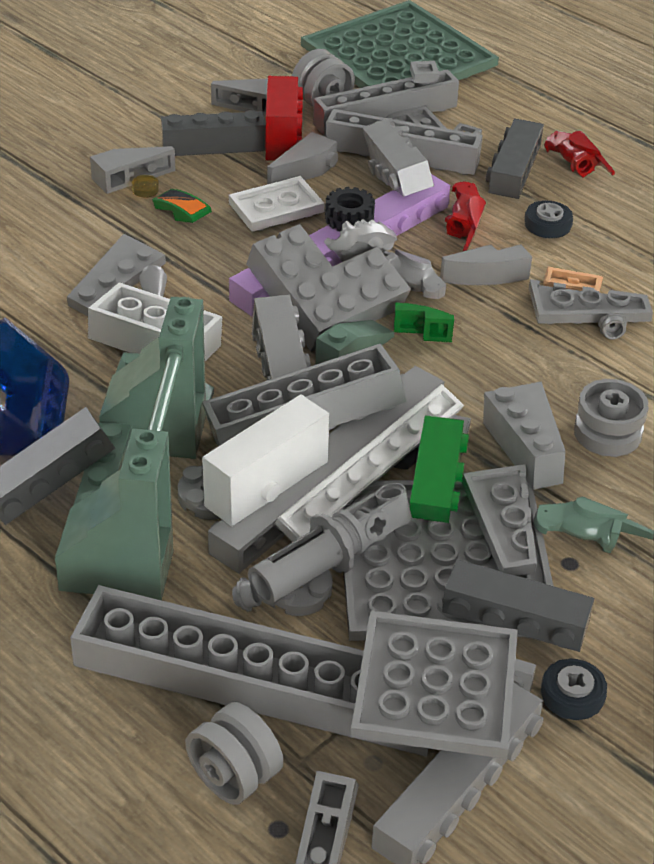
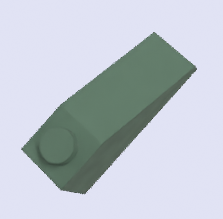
[315,320,395,365]

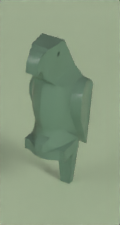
[533,496,654,553]

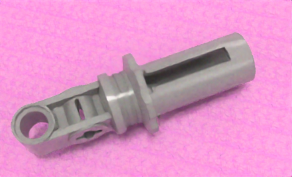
[248,483,412,605]

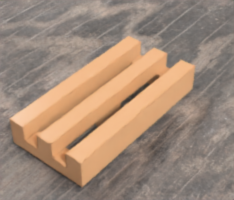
[543,267,603,292]

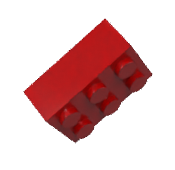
[265,76,303,161]

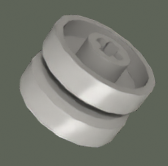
[292,49,355,108]
[574,379,649,457]
[185,702,283,805]

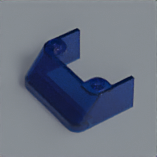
[0,317,70,456]

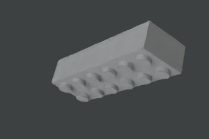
[203,344,407,447]

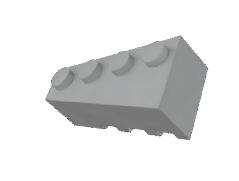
[362,118,434,196]
[252,294,311,381]
[483,381,565,490]

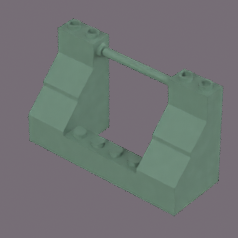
[55,297,206,600]

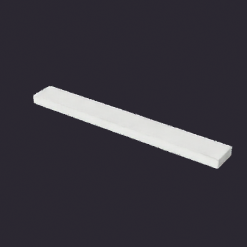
[274,384,464,542]

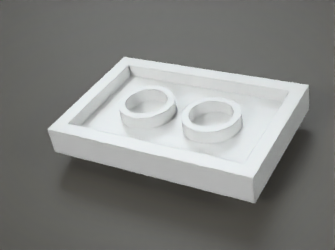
[229,176,325,232]

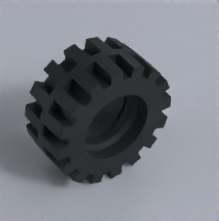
[325,187,375,232]

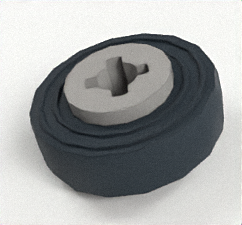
[524,200,573,238]
[541,658,607,720]

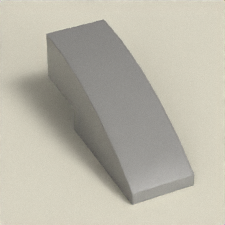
[440,244,532,285]

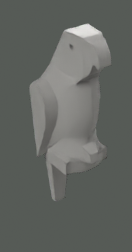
[383,249,447,299]

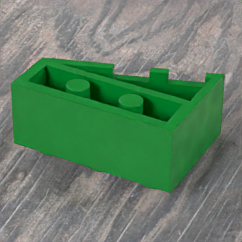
[410,415,469,523]

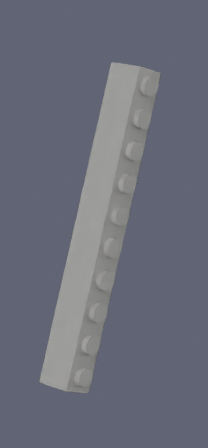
[208,366,445,574]

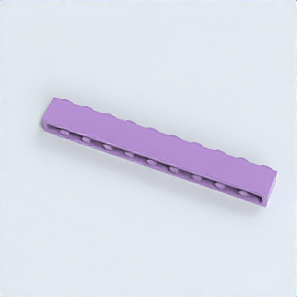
[229,174,450,317]

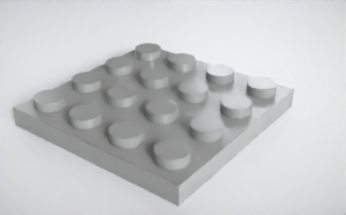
[350,611,518,759]

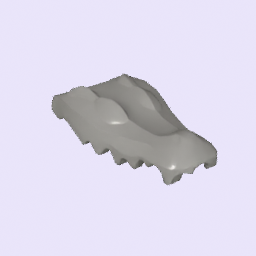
[324,219,398,262]

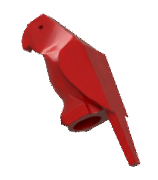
[544,131,615,178]
[445,181,486,252]

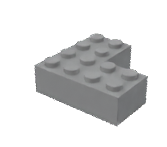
[246,224,411,351]

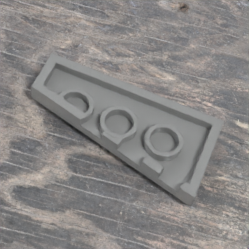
[67,234,166,316]
[529,279,653,324]
[462,464,537,576]

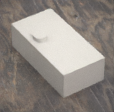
[88,282,222,361]
[202,394,329,527]

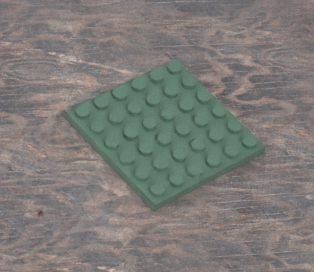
[301,0,499,88]

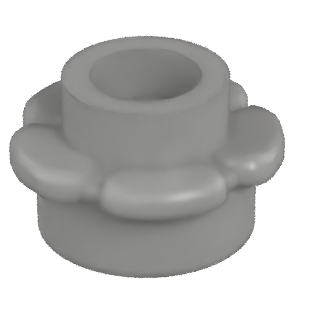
[598,312,627,340]
[232,577,262,612]

